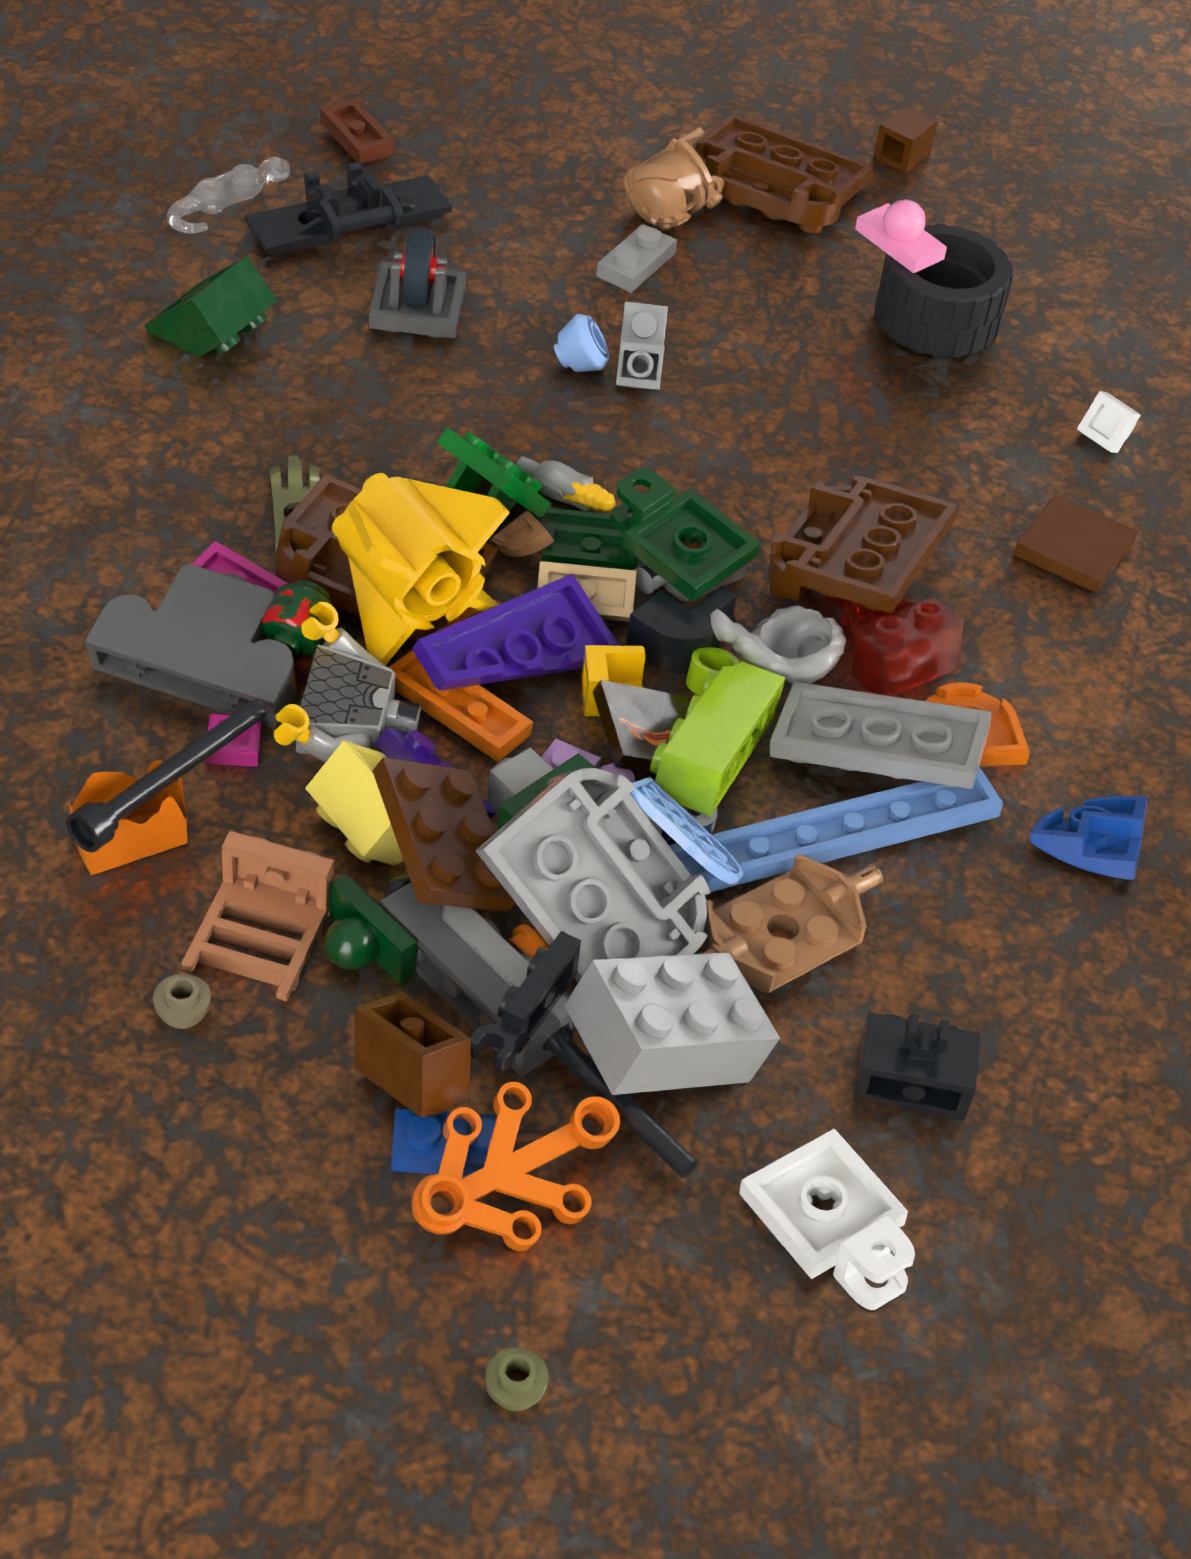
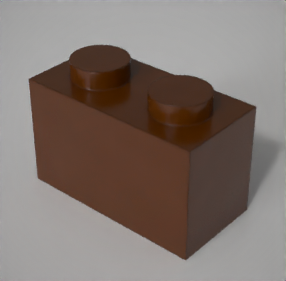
[355,991,471,1118]

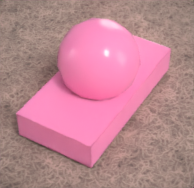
[855,199,947,273]

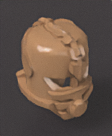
[624,127,725,230]

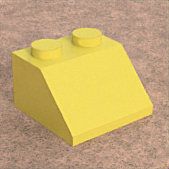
[305,740,404,866]

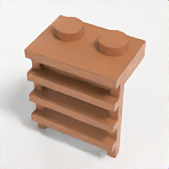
[181,831,334,1001]

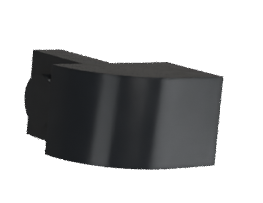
[626,586,737,674]

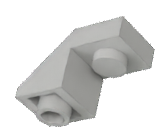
[616,301,668,391]

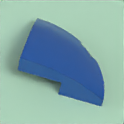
[1030,796,1148,880]

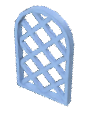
[629,777,743,885]

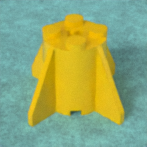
[332,473,510,666]

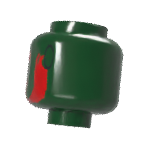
[262,580,333,658]

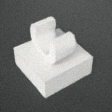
[1077,391,1141,453]

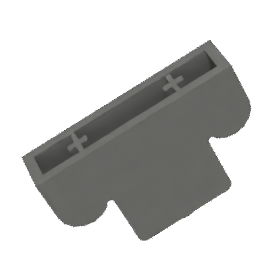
[84,564,298,729]

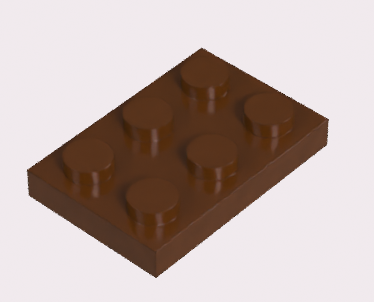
[372,757,516,912]

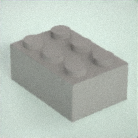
[564,953,780,1095]

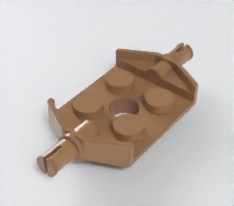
[701,854,883,993]

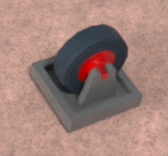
[369,228,466,339]

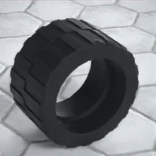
[875,224,1013,358]

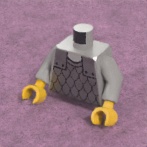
[274,602,421,763]

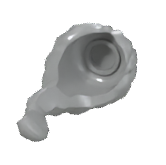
[710,605,846,684]

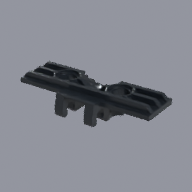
[244,162,452,256]

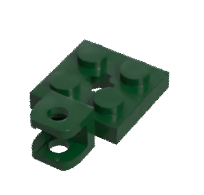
[610,468,761,602]

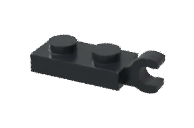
[471,931,581,1073]

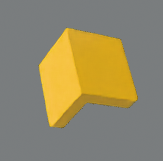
[581,645,645,716]

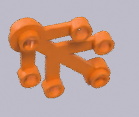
[411,1082,620,1251]

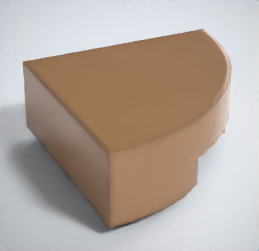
[491,511,554,557]

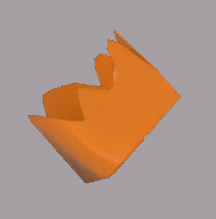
[68,760,188,875]

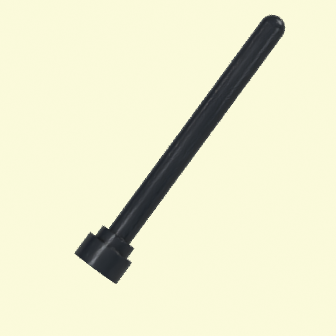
[66,700,267,852]

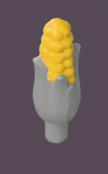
[516,456,616,513]

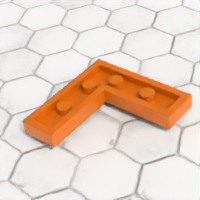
[388,600,533,762]

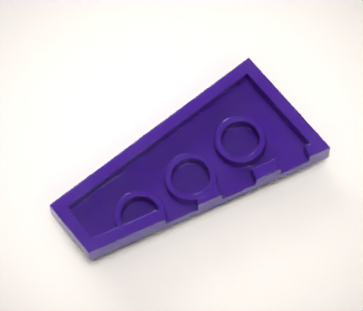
[412,574,619,691]

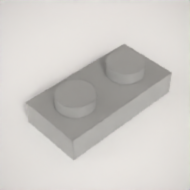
[596,224,677,293]

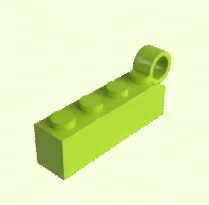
[650,647,786,816]

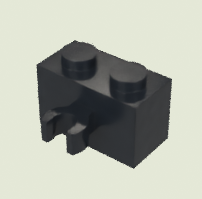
[853,1012,980,1121]

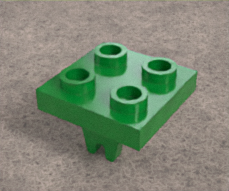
[436,427,552,518]

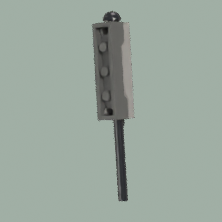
[380,875,698,1178]

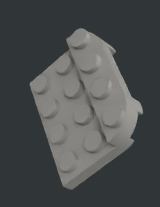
[475,768,710,983]

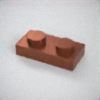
[320,99,395,164]

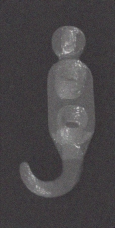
[167,157,290,234]

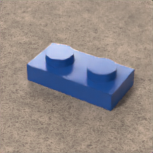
[391,1109,497,1176]

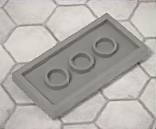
[770,682,992,789]

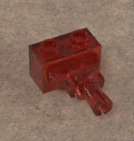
[823,595,964,696]

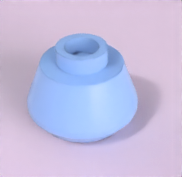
[554,314,610,372]

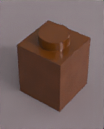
[873,105,938,174]

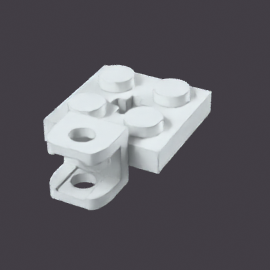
[739,1129,915,1310]

